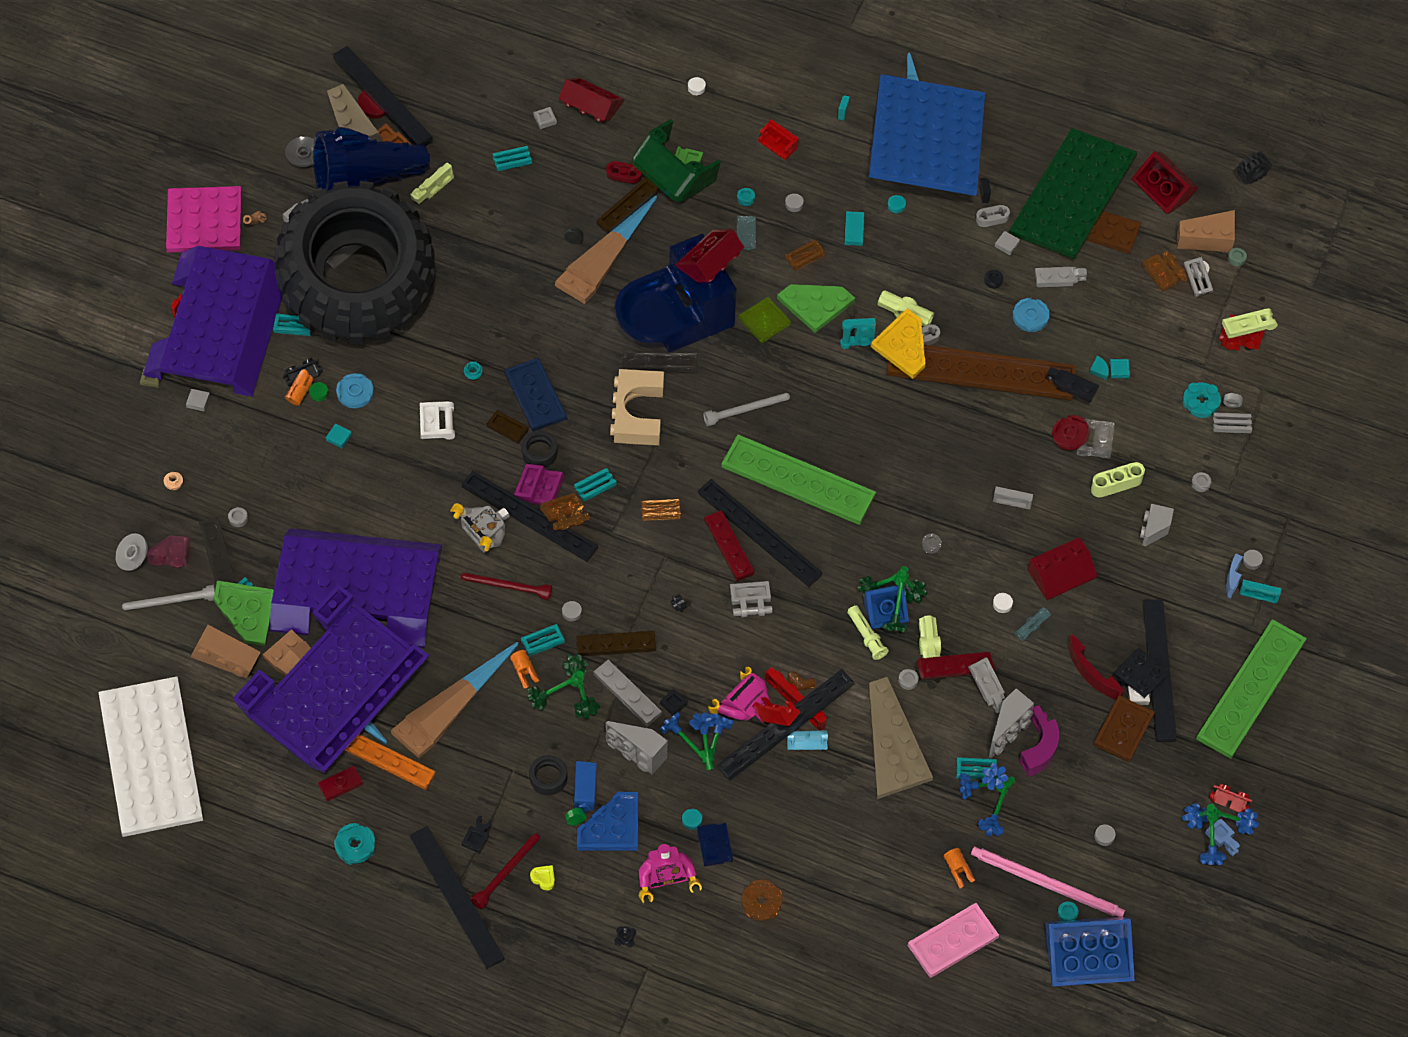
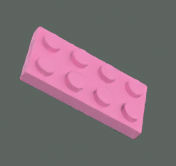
[907,903,999,978]

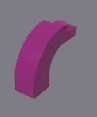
[1019,705,1059,777]

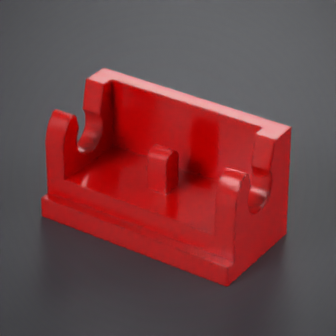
[758,119,799,160]
[752,697,800,726]

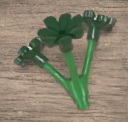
[858,566,928,632]
[527,653,600,719]

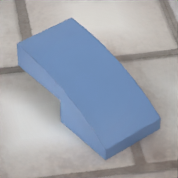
[1226,554,1243,599]

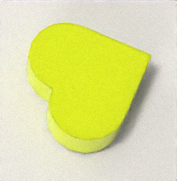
[530,865,555,891]

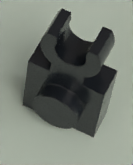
[462,816,492,853]

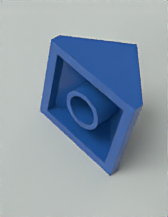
[864,585,909,629]

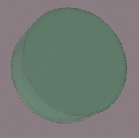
[1228,248,1247,266]

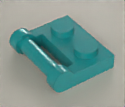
[840,318,876,349]

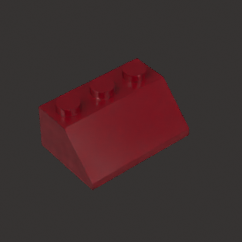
[558,77,625,122]
[1131,151,1199,214]
[675,229,744,283]
[1028,537,1097,601]

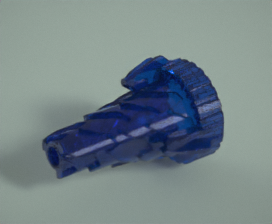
[313,127,430,191]

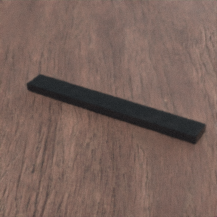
[333,46,433,149]
[461,471,598,562]
[698,479,822,587]
[1143,599,1177,742]
[717,669,855,781]
[410,826,505,970]

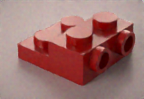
[1219,314,1265,351]

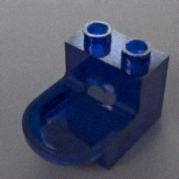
[615,233,737,353]

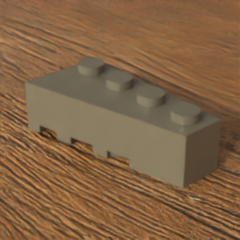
[327,84,385,157]

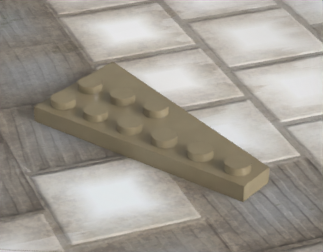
[869,677,933,799]

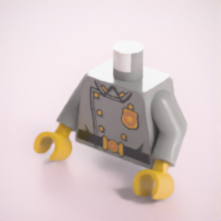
[450,503,510,552]

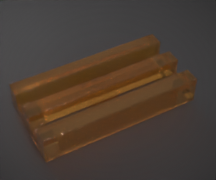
[785,240,826,271]
[641,499,681,521]

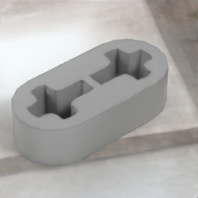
[976,205,1010,227]
[922,325,940,345]

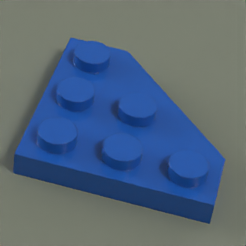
[577,792,638,851]

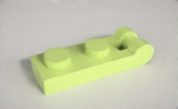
[1222,308,1278,338]

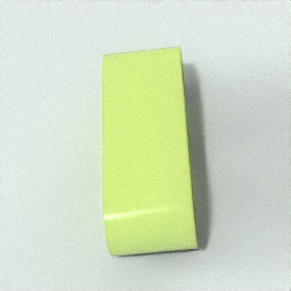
[1091,462,1145,497]

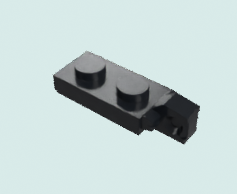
[1046,367,1099,403]

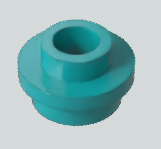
[464,362,483,380]

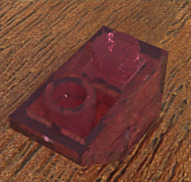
[147,536,191,567]

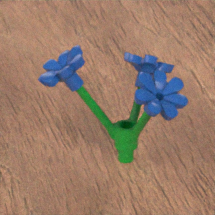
[660,712,734,770]
[959,763,1015,836]
[1182,803,1259,865]

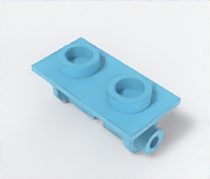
[787,730,828,750]

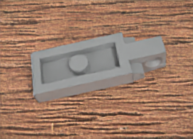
[1035,267,1087,287]
[968,658,1005,713]

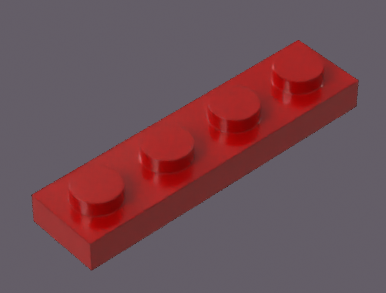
[765,667,827,731]

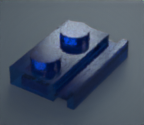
[697,822,733,866]

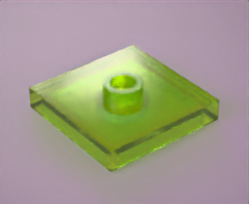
[739,297,791,343]

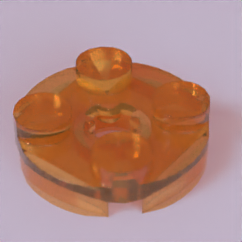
[741,880,782,921]

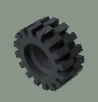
[1236,151,1272,184]

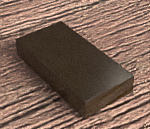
[487,410,529,444]

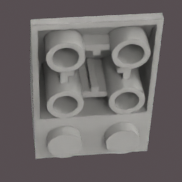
[989,689,1034,759]
[606,721,668,775]

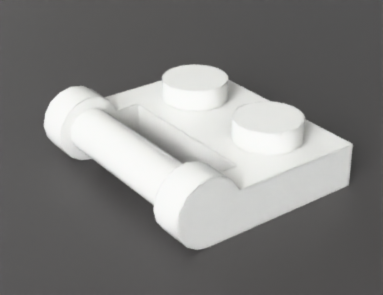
[420,402,455,440]

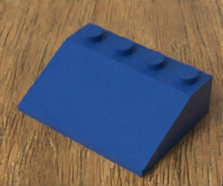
[1045,917,1135,986]

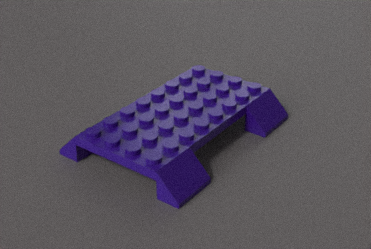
[143,246,283,397]
[270,528,442,648]
[233,584,429,773]

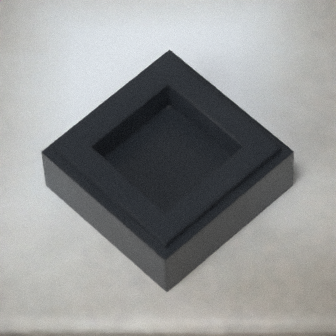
[980,178,991,203]
[660,689,688,716]

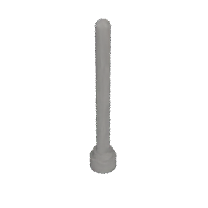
[703,393,790,427]
[122,585,215,610]

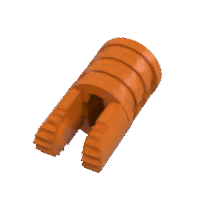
[285,369,313,406]
[510,650,539,688]
[944,848,975,888]

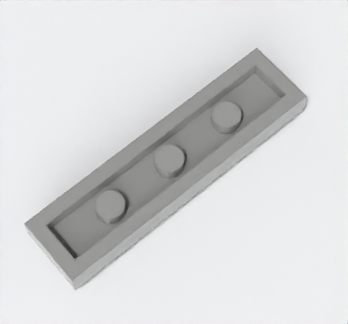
[594,660,662,726]

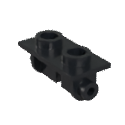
[283,358,323,387]

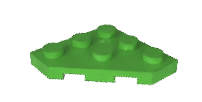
[777,284,855,333]
[214,581,274,646]

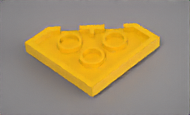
[871,308,926,379]

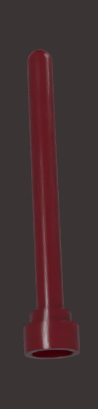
[460,573,552,600]
[471,833,540,910]

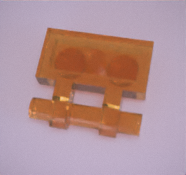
[1142,251,1188,291]
[540,493,589,530]

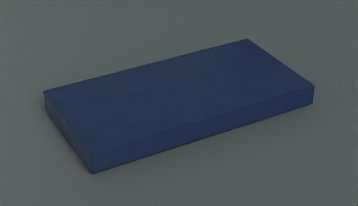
[504,358,567,432]

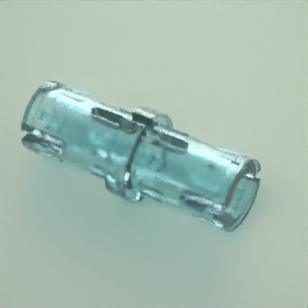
[1015,607,1051,641]

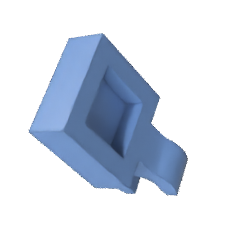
[1205,819,1240,856]

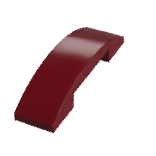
[1068,634,1124,700]

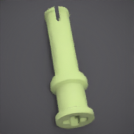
[847,605,889,660]

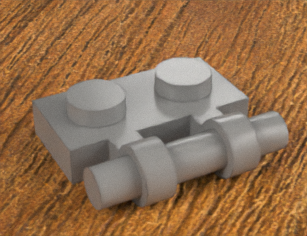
[730,581,772,618]

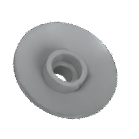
[116,534,148,571]

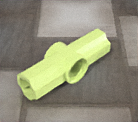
[877,290,934,327]
[919,616,941,658]

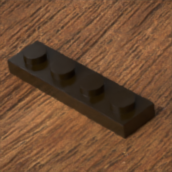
[597,177,660,233]
[576,631,656,656]

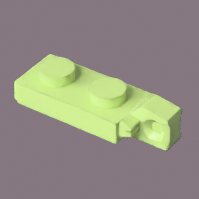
[410,163,454,204]

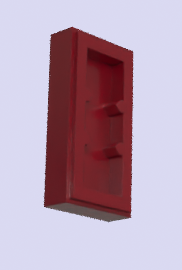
[318,766,363,802]

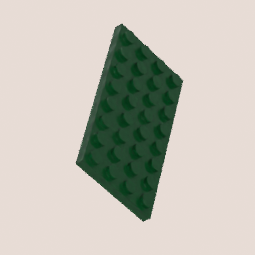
[1009,128,1137,259]

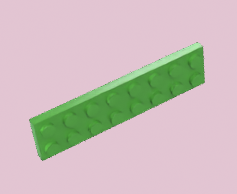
[722,435,876,525]
[1196,619,1307,759]

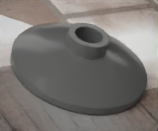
[285,136,322,167]

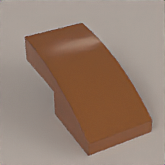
[377,124,411,155]

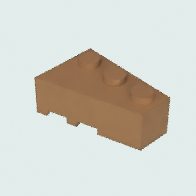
[1177,210,1235,252]
[191,625,260,678]

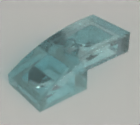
[737,216,756,249]

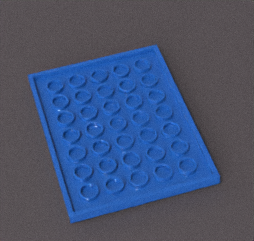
[869,74,985,196]

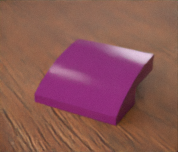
[514,464,565,508]

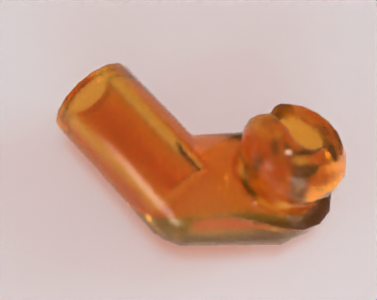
[787,671,816,690]

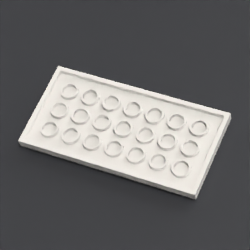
[99,677,203,837]

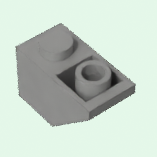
[1140,504,1174,546]

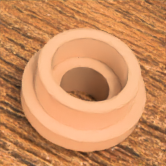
[164,472,183,491]

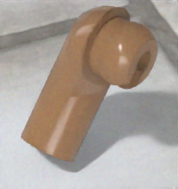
[243,211,267,225]

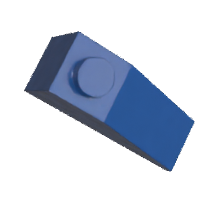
[574,761,597,812]

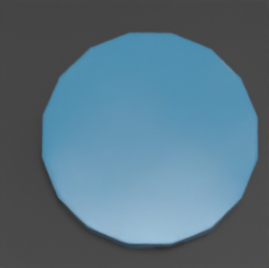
[1013,298,1050,332]
[336,373,374,408]

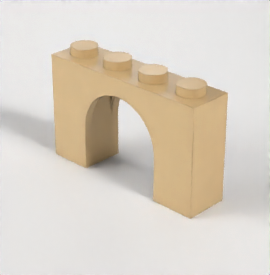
[610,369,664,445]

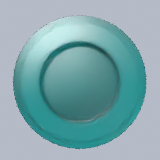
[737,188,755,206]
[888,195,906,214]
[682,809,702,830]
[1057,901,1079,921]

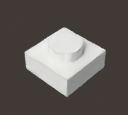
[1127,686,1150,705]

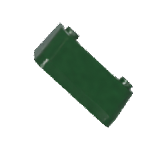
[632,119,721,202]

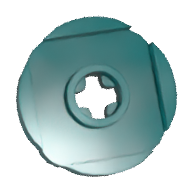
[1183,382,1221,418]
[334,823,375,865]

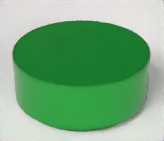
[309,382,328,402]
[565,808,586,826]

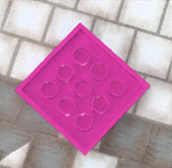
[166,186,242,253]

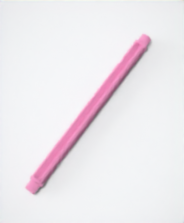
[971,847,1125,917]

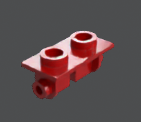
[1209,783,1252,812]

